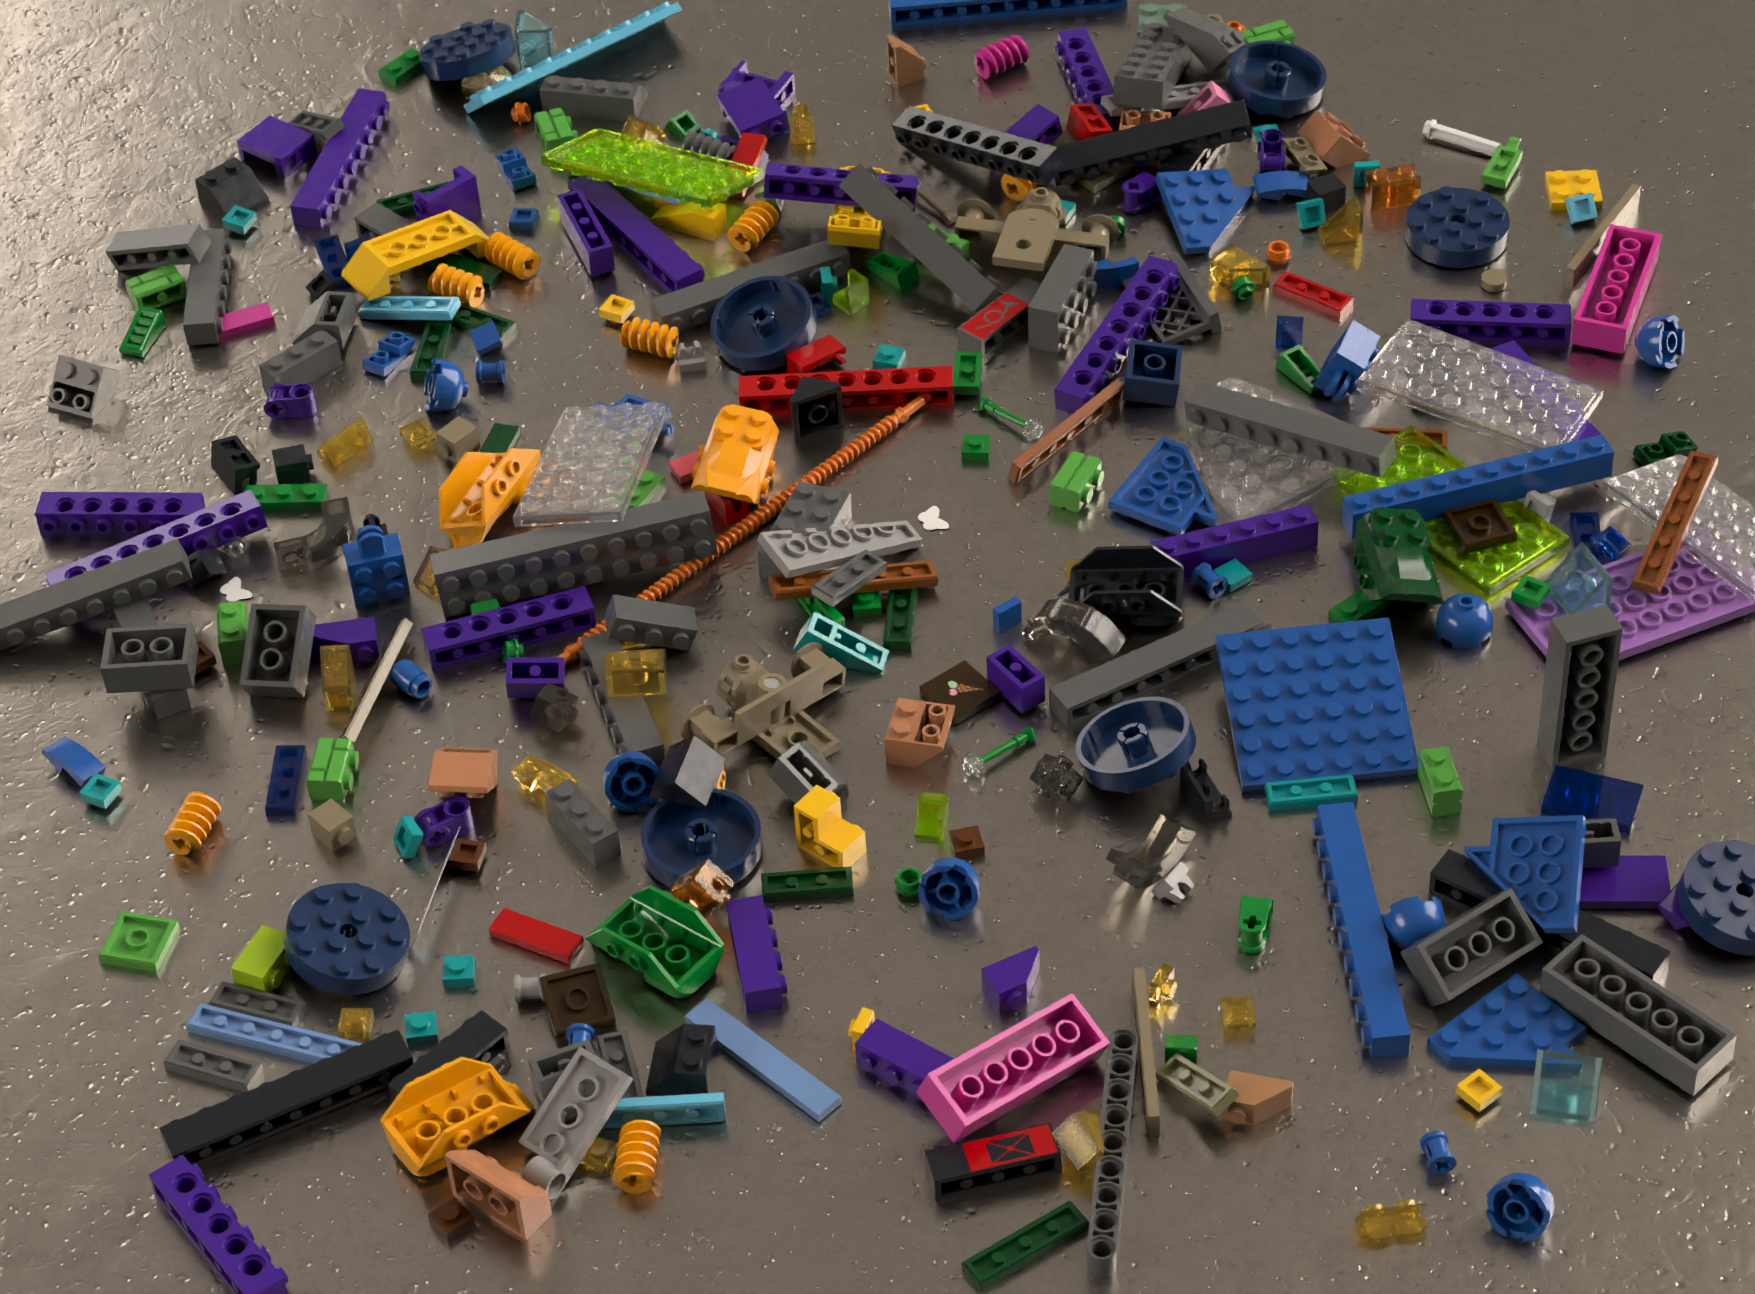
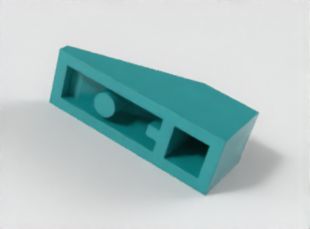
[793,611,889,674]

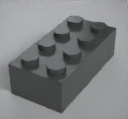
[1028,244,1097,354]
[757,481,852,578]
[1400,888,1543,1007]

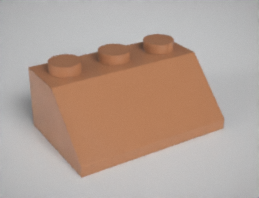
[445,1150,552,1241]

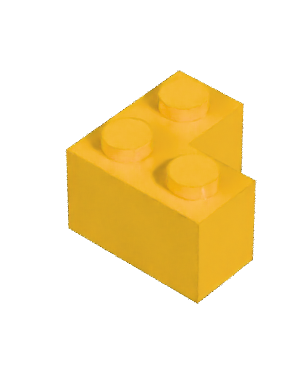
[794,785,866,868]

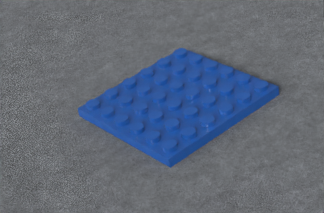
[1215,618,1419,792]

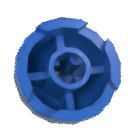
[1635,315,1685,369]
[424,358,468,412]
[1435,593,1494,650]
[602,751,660,812]
[918,857,981,920]
[1381,896,1446,950]
[1486,1173,1555,1242]

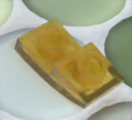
[510,755,579,792]

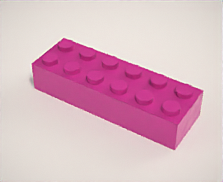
[1571,224,1662,354]
[916,993,1110,1143]

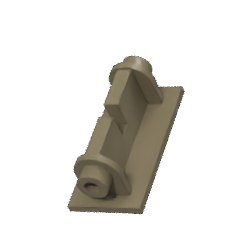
[1282,137,1328,181]

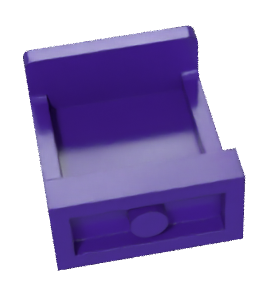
[719,61,795,108]
[717,76,788,138]
[237,116,317,179]
[412,165,482,222]

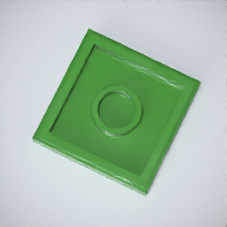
[98,911,179,972]

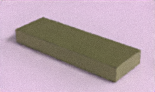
[1155,1053,1240,1117]

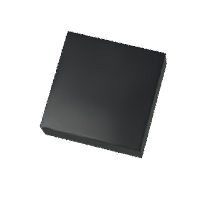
[305,270,339,300]

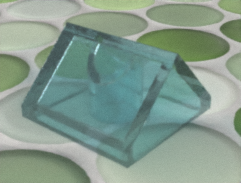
[514,9,555,70]
[1544,542,1614,615]
[1530,1049,1603,1123]

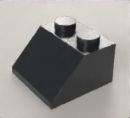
[195,157,269,219]
[646,1024,718,1096]

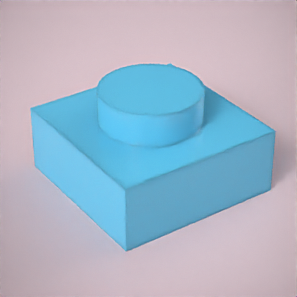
[1565,192,1598,224]

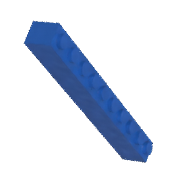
[889,0,1127,27]
[1342,434,1614,540]
[1312,802,1411,1058]

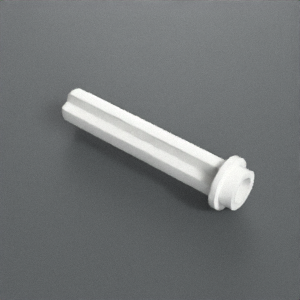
[1423,119,1501,156]

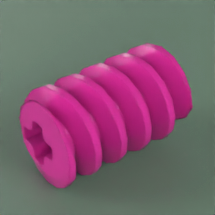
[975,35,1029,79]

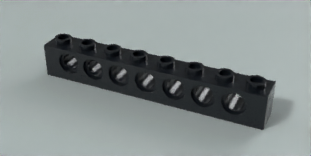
[892,106,1064,186]

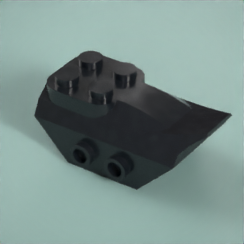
[1055,545,1184,626]

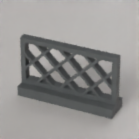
[1122,251,1222,344]

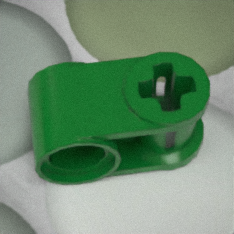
[1238,896,1274,954]

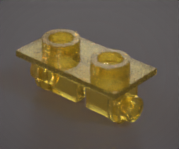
[789,102,815,146]
[317,417,373,468]
[1355,1200,1427,1241]

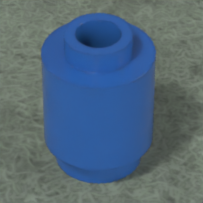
[390,659,432,698]

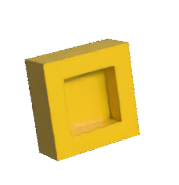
[599,294,635,324]
[848,1007,875,1051]
[1456,1069,1503,1112]

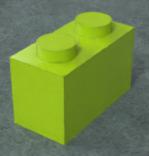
[231,925,292,993]

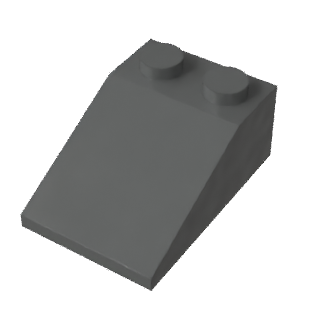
[1163,7,1246,73]

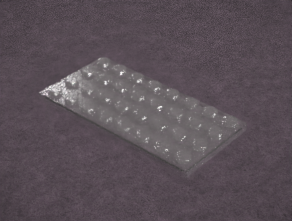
[1357,318,1603,452]
[512,401,669,527]
[1601,454,1755,603]

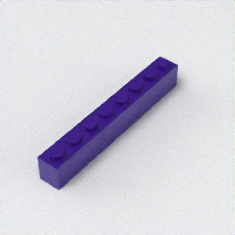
[290,88,390,229]
[568,170,705,293]

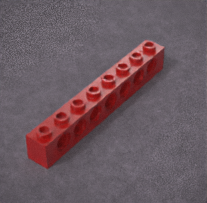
[739,366,954,416]

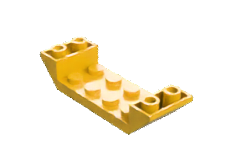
[827,166,890,249]
[342,210,489,301]

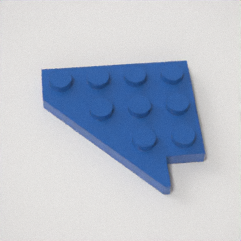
[1155,169,1255,254]
[1108,437,1218,535]
[1464,815,1586,933]
[1427,973,1587,1071]

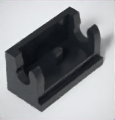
[211,435,260,494]
[1180,758,1232,825]

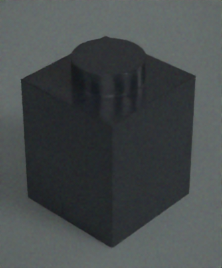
[1305,173,1346,213]
[272,444,314,484]

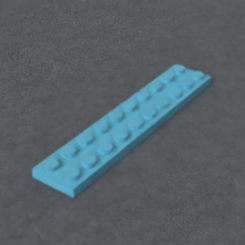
[463,1,682,114]

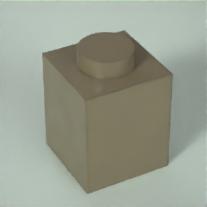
[435,416,480,464]
[308,798,357,852]

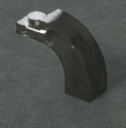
[273,497,353,571]
[1022,598,1126,663]
[1105,814,1196,889]

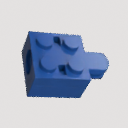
[1313,320,1380,402]
[342,525,410,607]

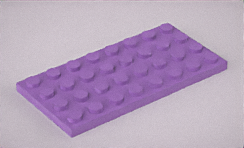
[1505,530,1755,660]

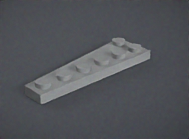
[757,521,922,578]

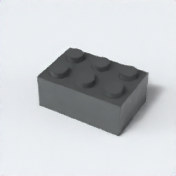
[239,603,316,698]
[100,623,199,693]

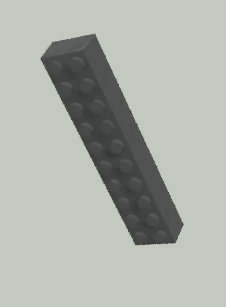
[430,491,718,618]

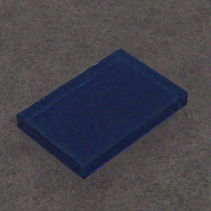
[1541,765,1644,834]

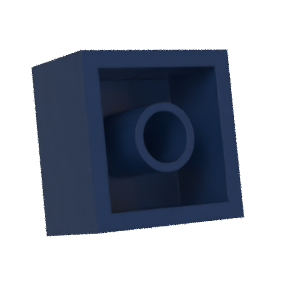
[1122,339,1183,407]

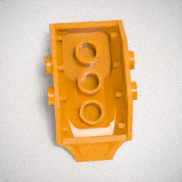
[691,404,779,504]
[438,448,542,549]
[380,1057,535,1176]

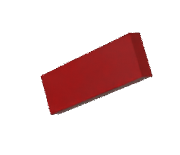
[719,132,768,198]
[1272,271,1354,319]
[488,908,584,964]

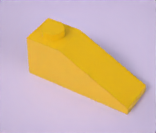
[650,198,728,243]

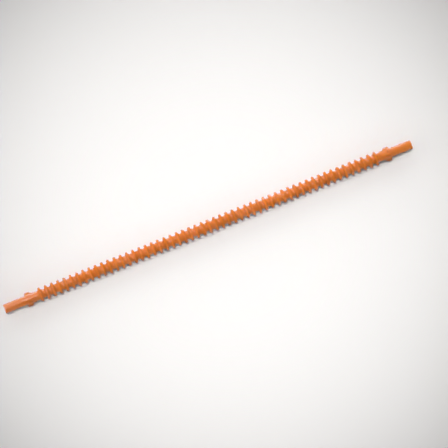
[557,396,926,664]

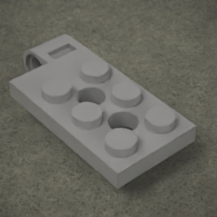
[518,1046,633,1200]

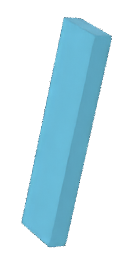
[358,296,461,320]
[602,1092,726,1129]

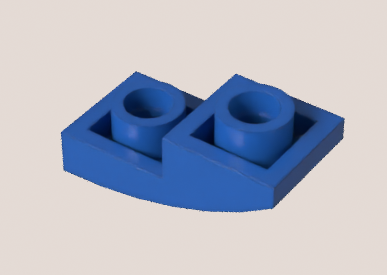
[495,149,537,190]
[1252,171,1308,201]
[1094,256,1140,289]
[363,331,415,377]
[42,737,106,787]

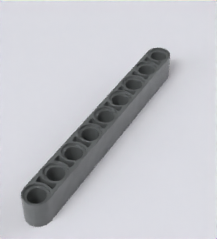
[1087,1028,1138,1279]

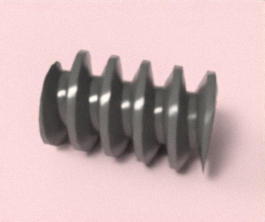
[682,130,737,174]

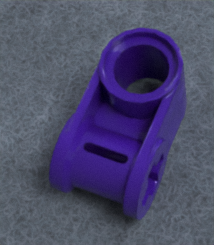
[1259,128,1285,173]
[1121,171,1162,214]
[264,383,318,419]
[414,796,474,847]

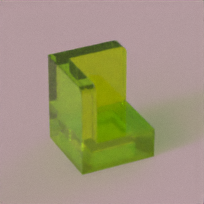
[833,268,870,315]
[914,792,950,841]

